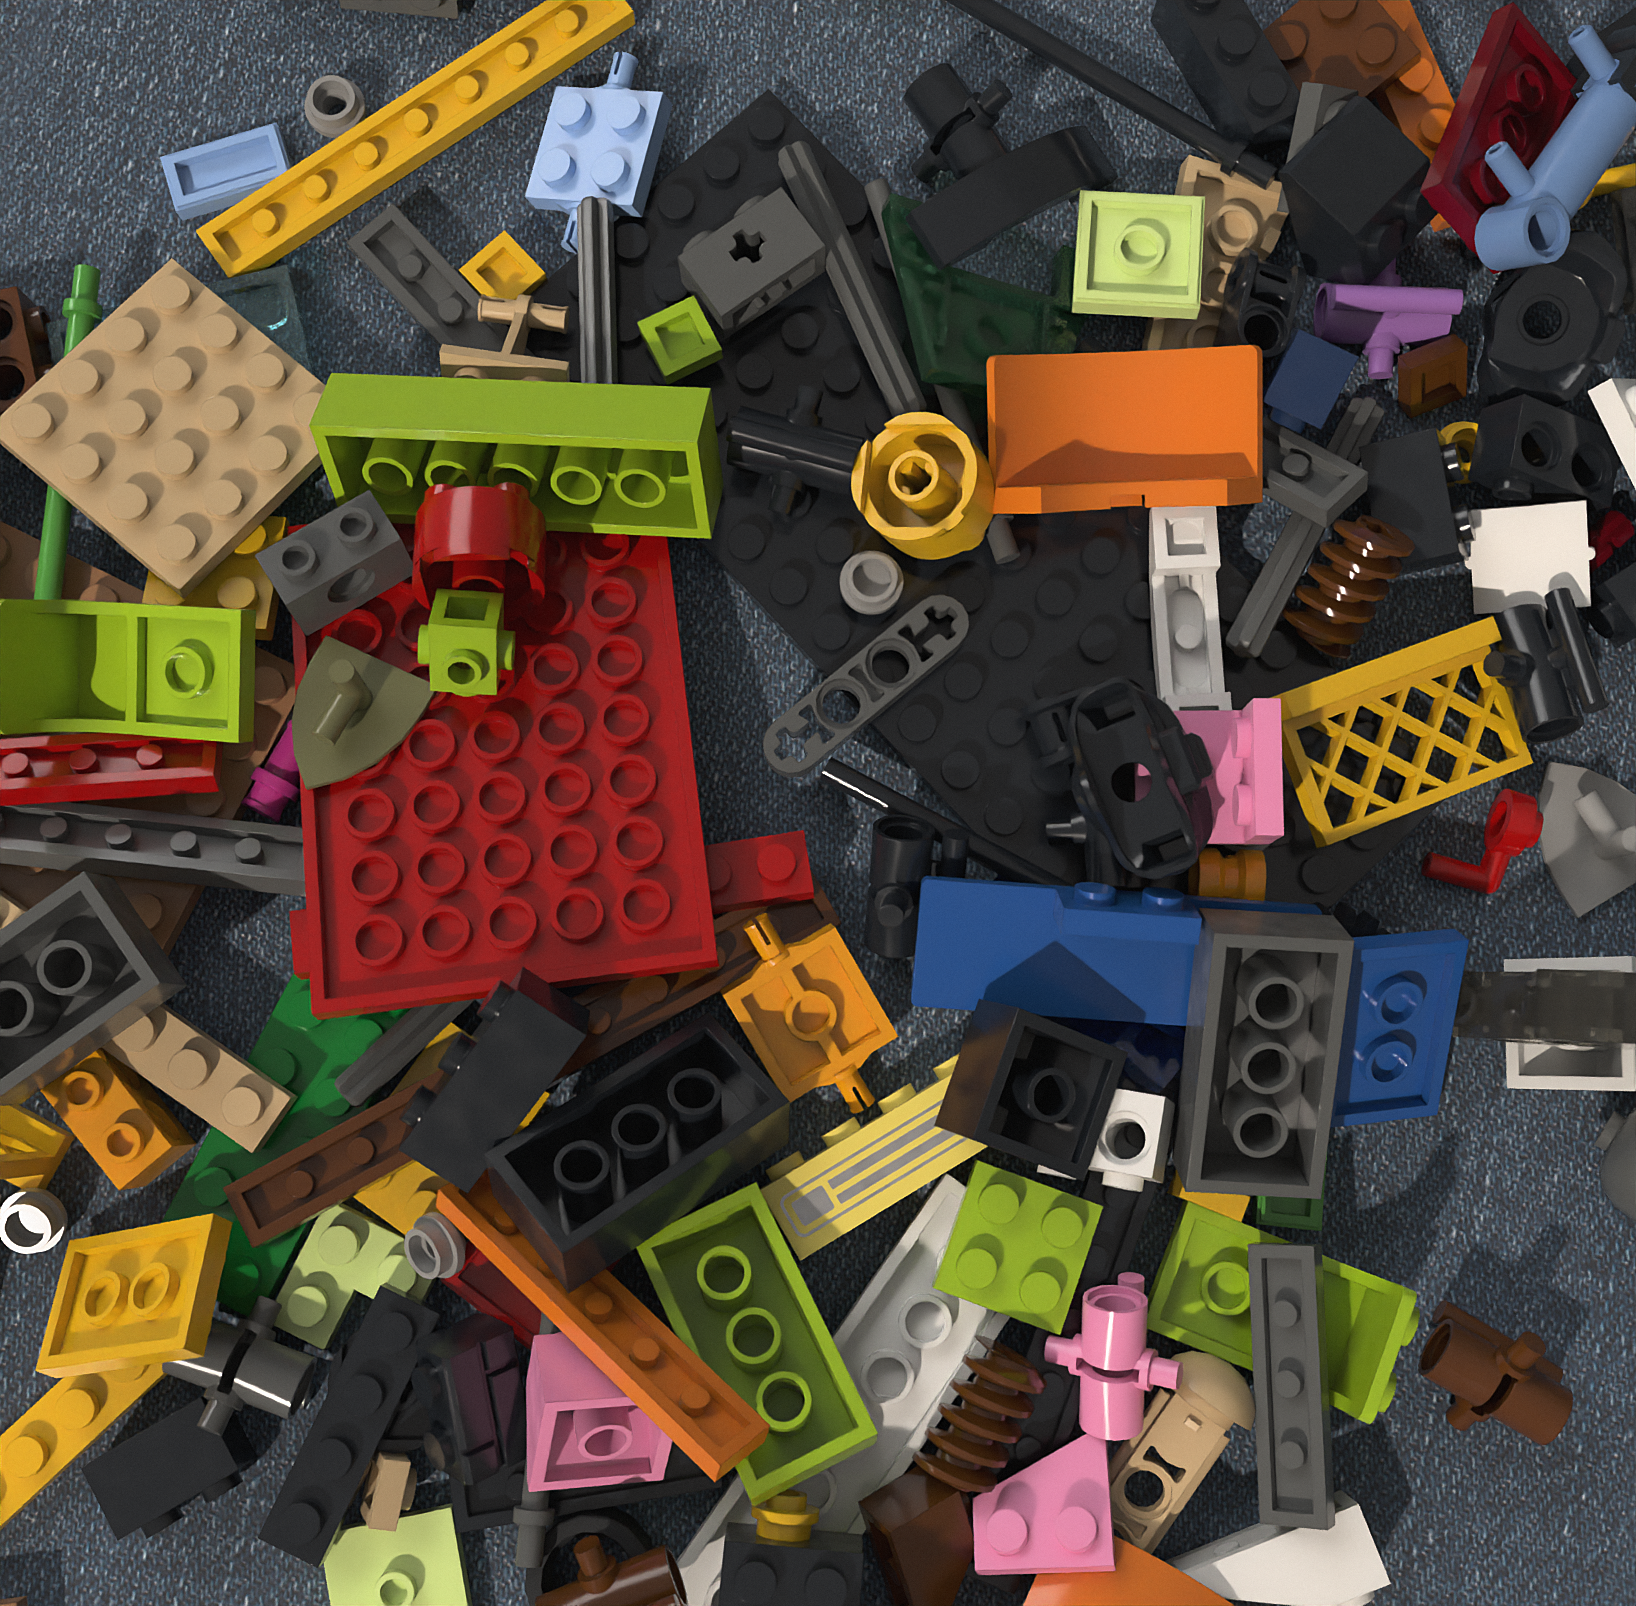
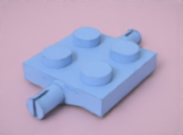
[525,52,673,254]

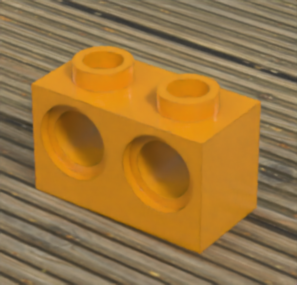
[40,1047,197,1190]

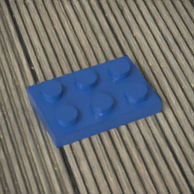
[1330,929,1469,1128]

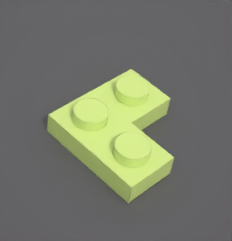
[274,1203,437,1350]

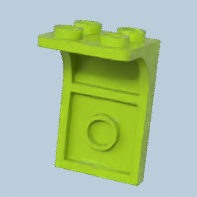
[0,598,256,743]
[1147,1200,1420,1424]

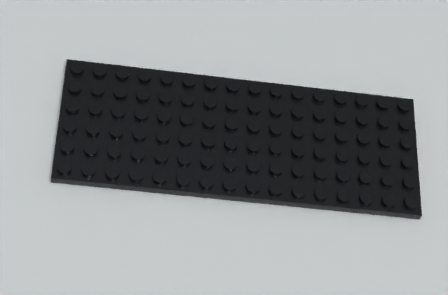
[506,89,1446,1052]

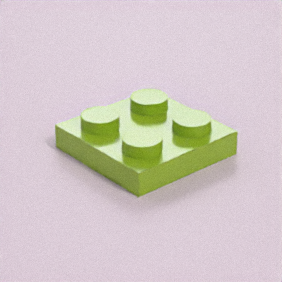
[932,1159,1103,1335]

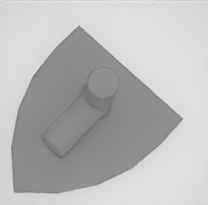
[1537,761,1636,918]

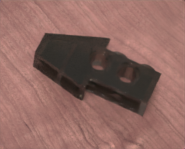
[1451,969,1636,1050]

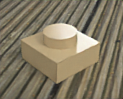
[360,1451,417,1532]

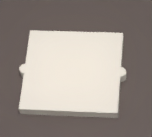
[1465,500,1596,614]

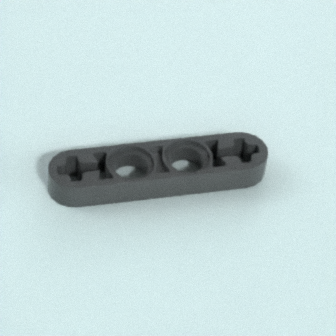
[763,595,969,778]

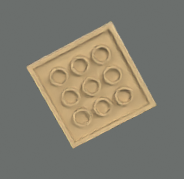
[0,258,326,599]

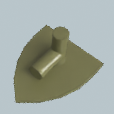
[292,635,437,790]

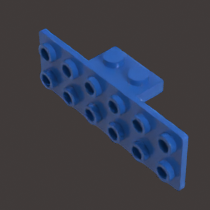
[911,876,1322,1026]

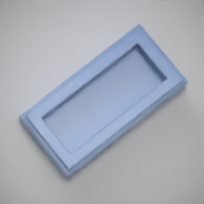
[160,122,293,221]

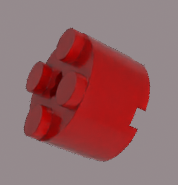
[412,482,546,623]

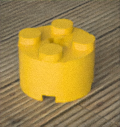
[851,412,994,560]

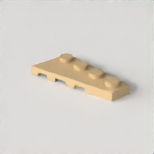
[1141,155,1288,351]

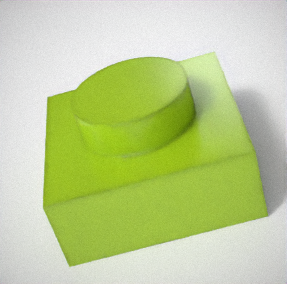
[637,295,723,385]

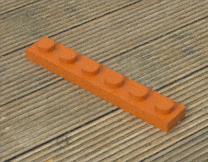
[436,1169,770,1482]

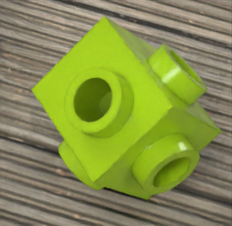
[418,588,515,697]

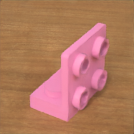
[1134,698,1284,844]

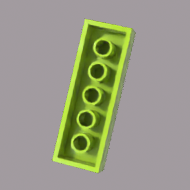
[309,373,724,539]

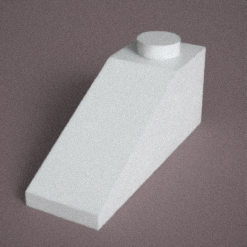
[1164,1490,1391,1606]

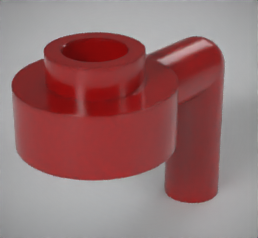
[1421,789,1544,894]

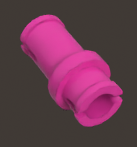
[241,720,300,823]

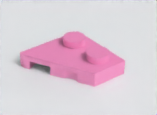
[973,1433,1116,1575]

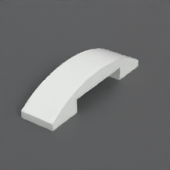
[1149,506,1232,711]

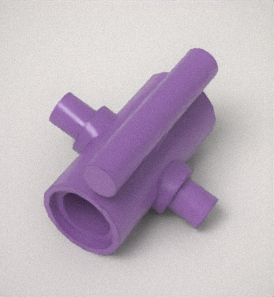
[1313,258,1463,379]

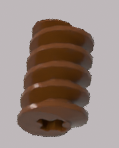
[1282,515,1416,659]
[912,1335,1048,1493]

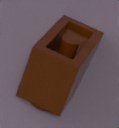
[858,1466,974,1606]

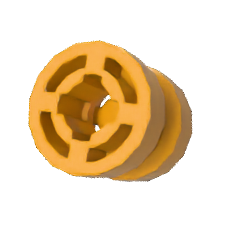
[1188,848,1266,901]

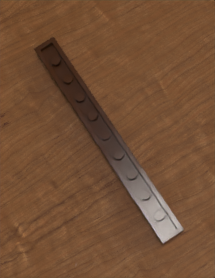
[223,868,842,1248]

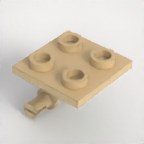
[439,294,570,382]

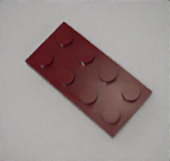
[1420,2,1577,274]

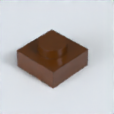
[1398,334,1468,418]

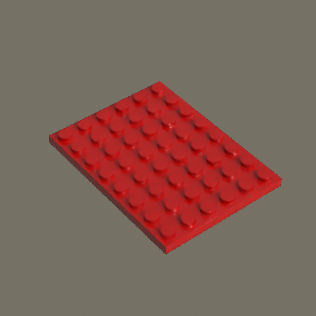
[287,523,719,1020]

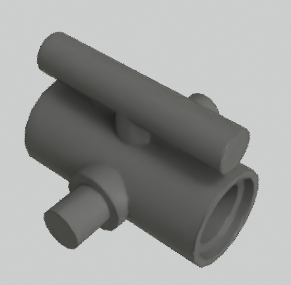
[162,1296,317,1436]

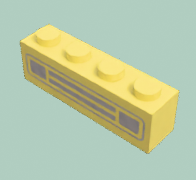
[760,1052,988,1261]

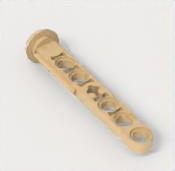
[1021,1351,1255,1606]

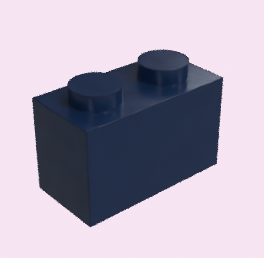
[1263,327,1359,434]

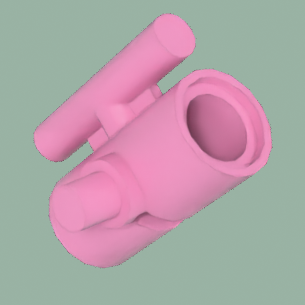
[1044,1272,1183,1441]

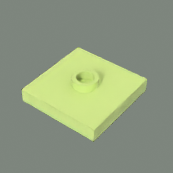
[1071,190,1205,320]
[324,1503,473,1606]

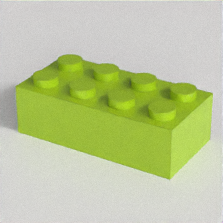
[636,1182,878,1507]

